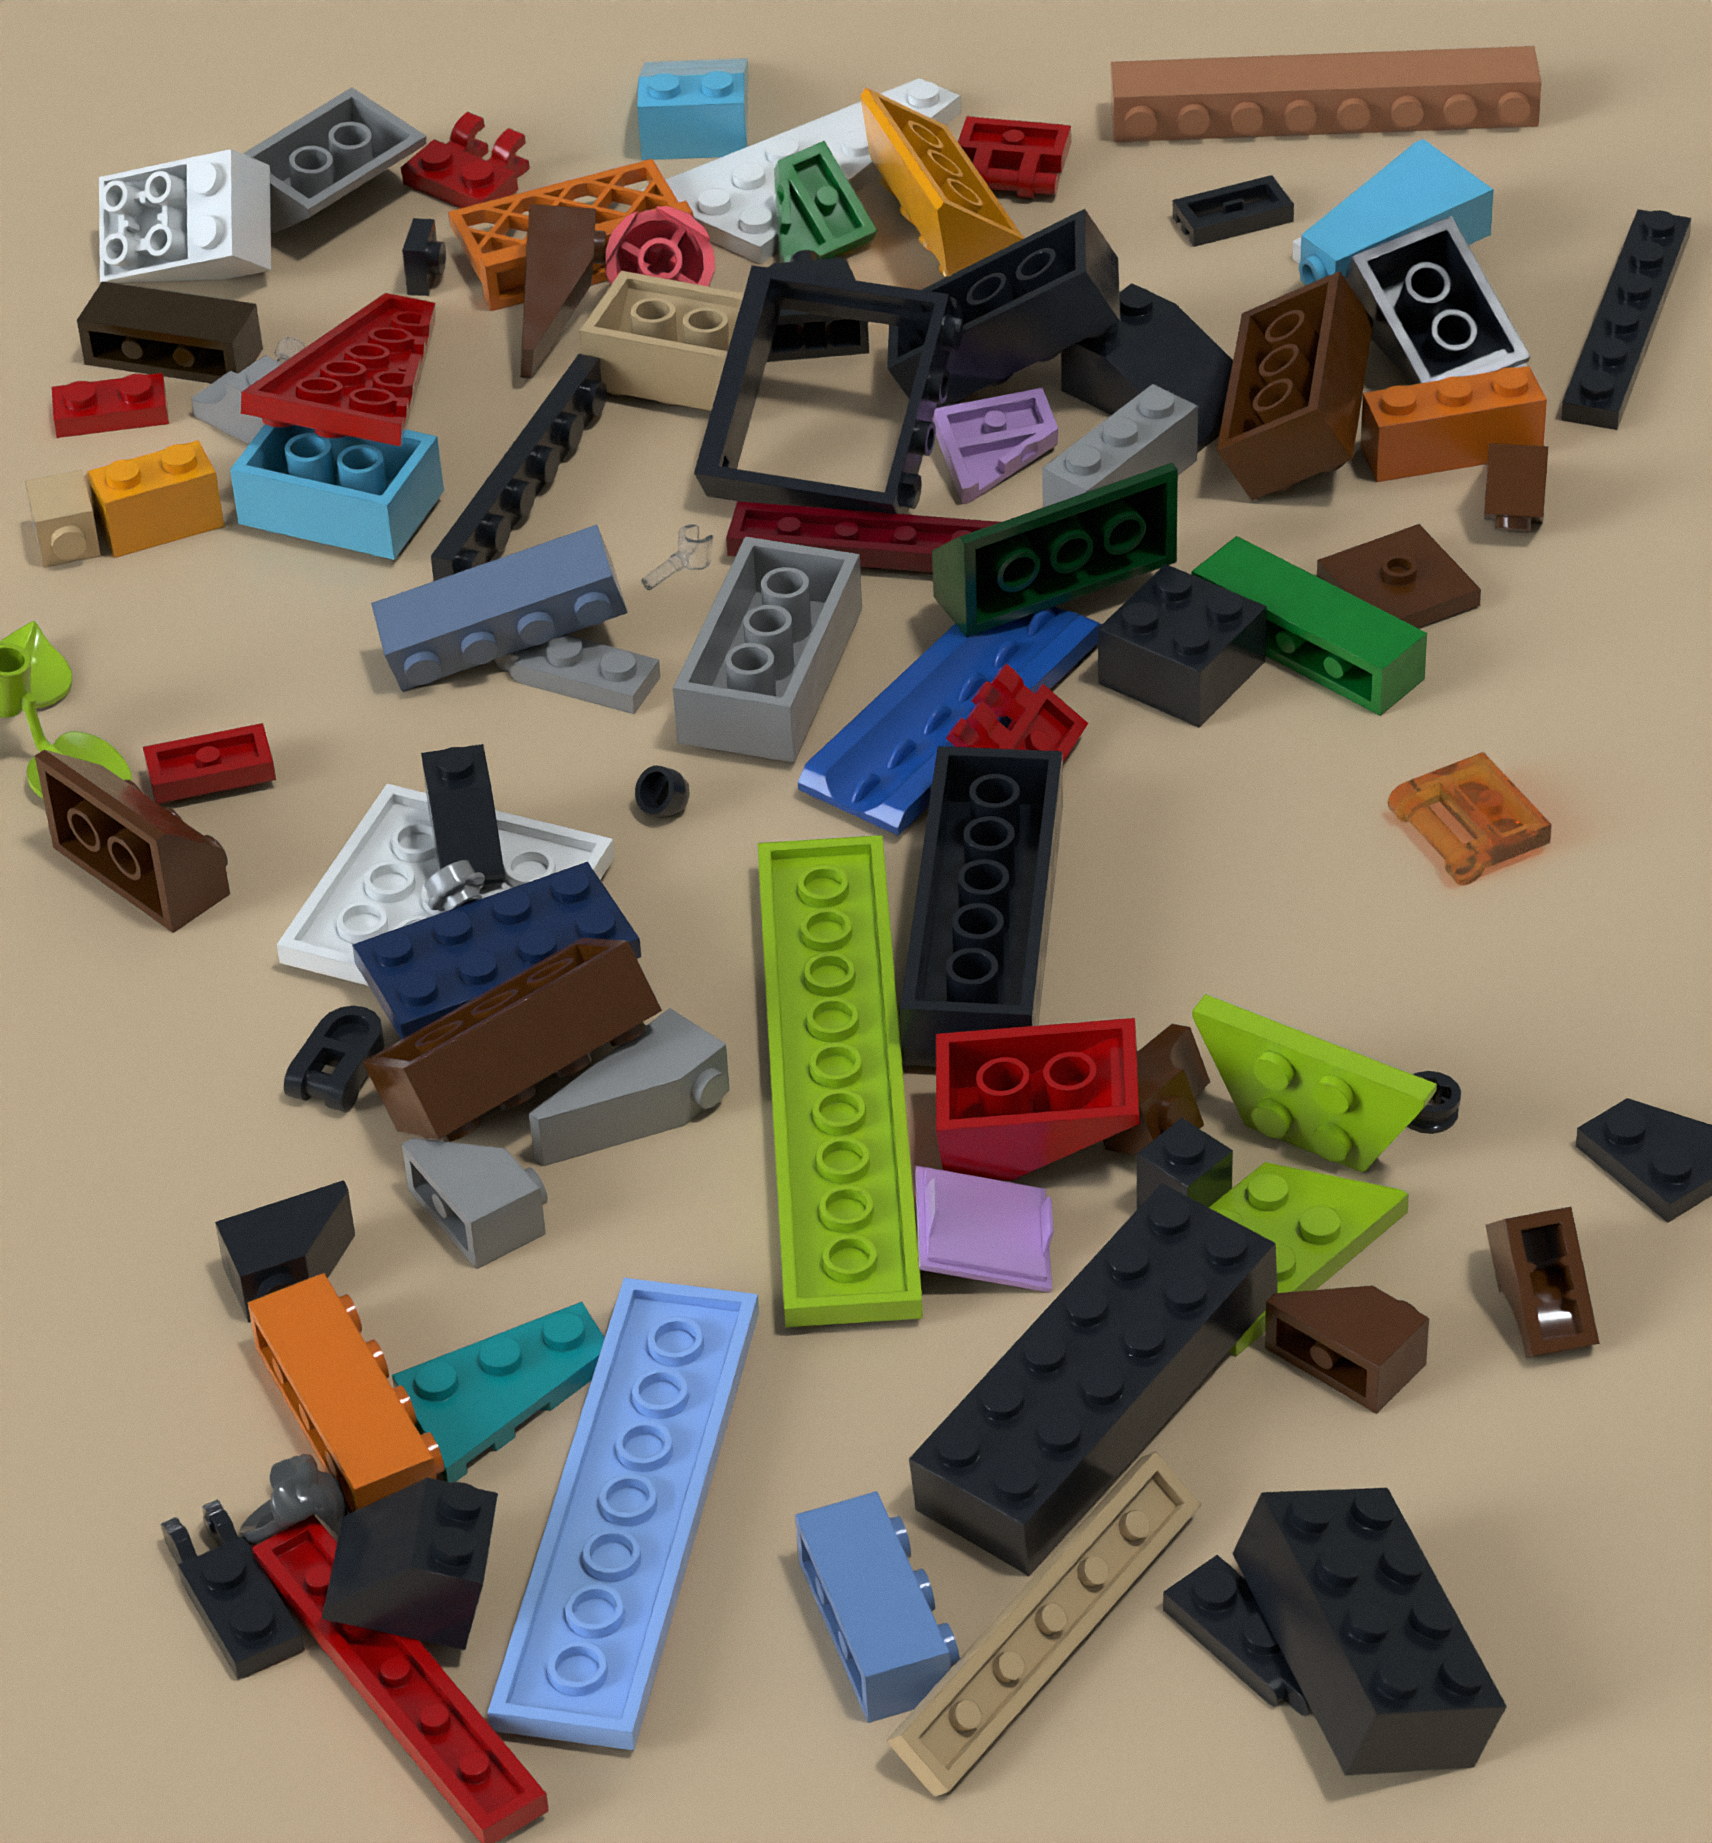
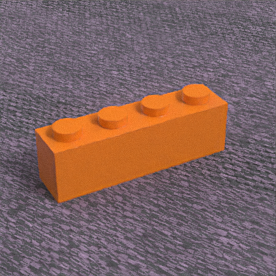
[248,1273,445,1513]

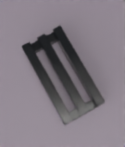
[1172,175,1294,247]

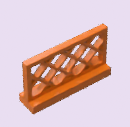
[448,159,694,311]

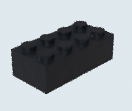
[887,208,1120,408]
[1232,1487,1507,1776]

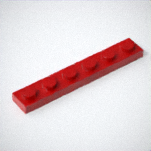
[252,1514,549,1843]

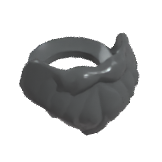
[239,1454,347,1543]

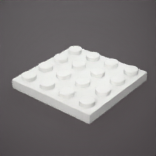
[277,784,615,986]

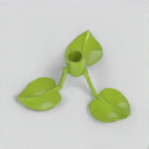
[0,621,132,798]

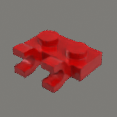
[400,111,530,208]
[946,664,1089,762]

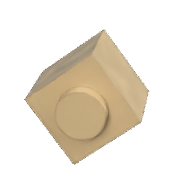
[25,470,101,567]

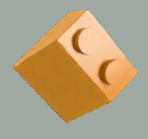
[84,440,225,558]

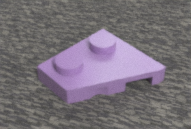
[932,388,1058,504]

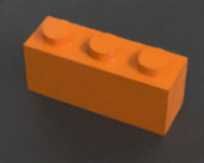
[1361,366,1547,482]

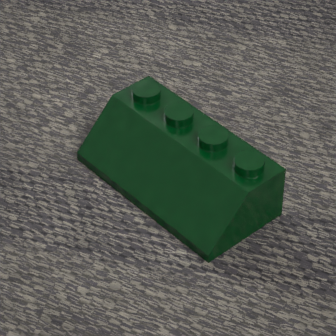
[932,463,1178,637]

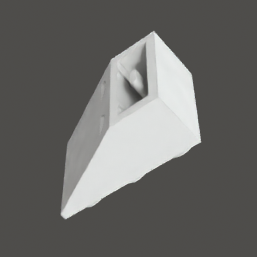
[99,149,271,283]

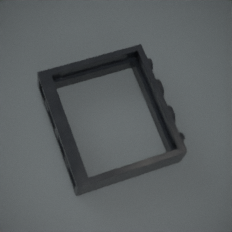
[694,265,963,514]

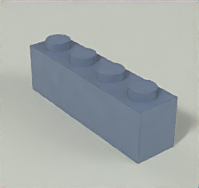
[371,524,628,692]

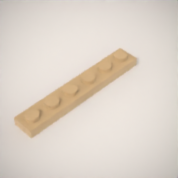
[886,1451,1201,1797]

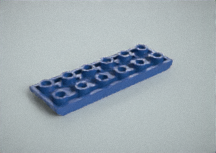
[798,606,1102,836]

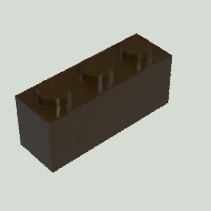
[77,281,263,384]

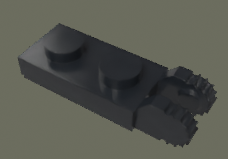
[161,1499,305,1679]

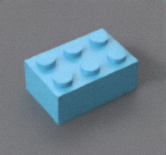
[230,424,444,560]

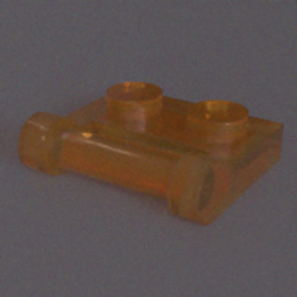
[1387,752,1552,885]

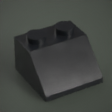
[321,1477,498,1650]

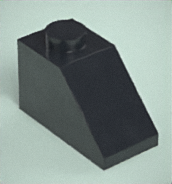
[421,744,506,886]
[215,1180,355,1323]

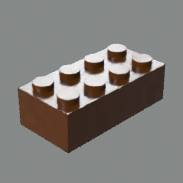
[1216,271,1374,501]
[363,938,662,1142]

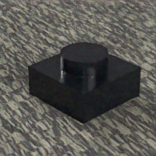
[402,218,446,296]

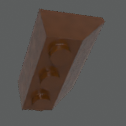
[35,750,230,933]

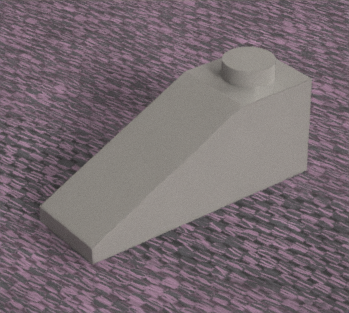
[529,1008,730,1166]

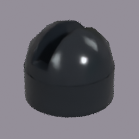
[635,765,690,817]

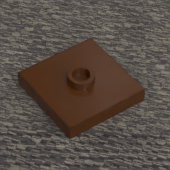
[1317,524,1481,628]

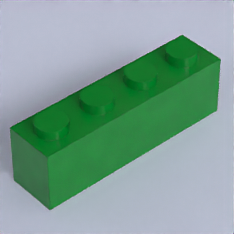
[1191,536,1427,716]

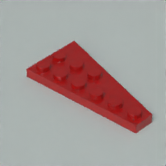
[241,293,436,447]

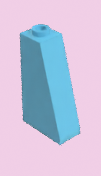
[1299,139,1494,286]

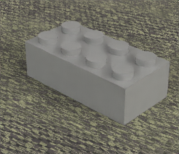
[673,537,862,763]

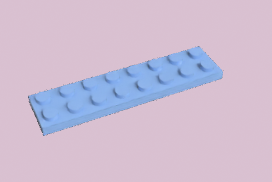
[487,1278,759,1751]

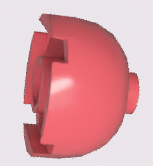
[605,206,715,287]

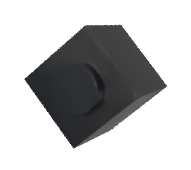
[1137,1118,1233,1209]

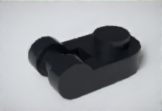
[284,1006,385,1112]

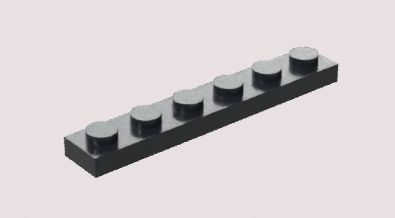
[1561,209,1691,430]
[431,354,607,581]

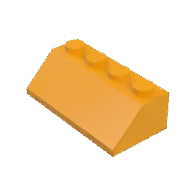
[860,87,1024,278]

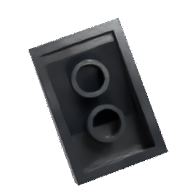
[1345,216,1531,385]
[1061,283,1233,453]

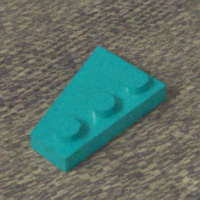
[392,1301,605,1483]

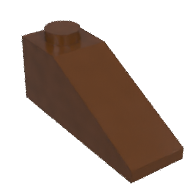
[520,204,606,378]

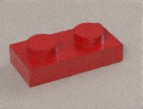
[51,373,169,438]
[143,723,276,804]

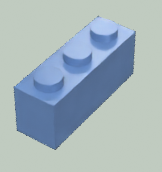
[795,1491,960,1723]

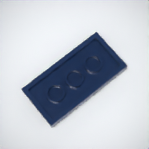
[352,861,641,1040]

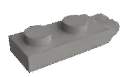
[494,635,661,714]

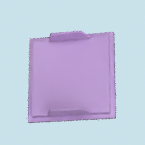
[915,1166,1054,1293]

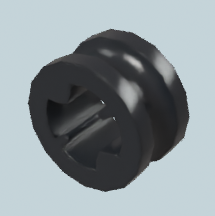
[1407,1071,1461,1134]

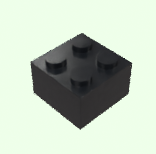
[1098,564,1267,728]

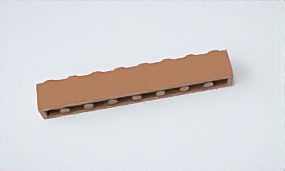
[1111,46,1542,142]

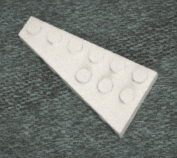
[638,78,961,265]

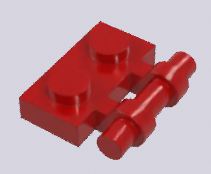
[958,116,1071,198]

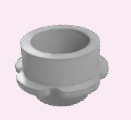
[424,860,485,911]

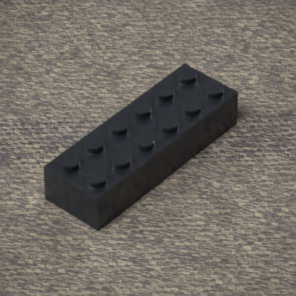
[900,746,1063,1066]
[909,1183,1278,1576]

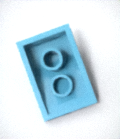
[637,58,748,160]

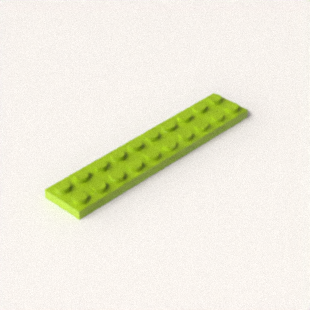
[757,835,923,1327]

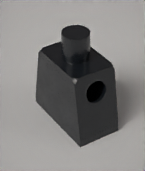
[767,250,869,362]

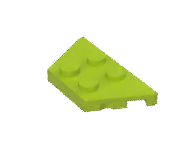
[1192,994,1437,1173]
[1209,1162,1409,1357]

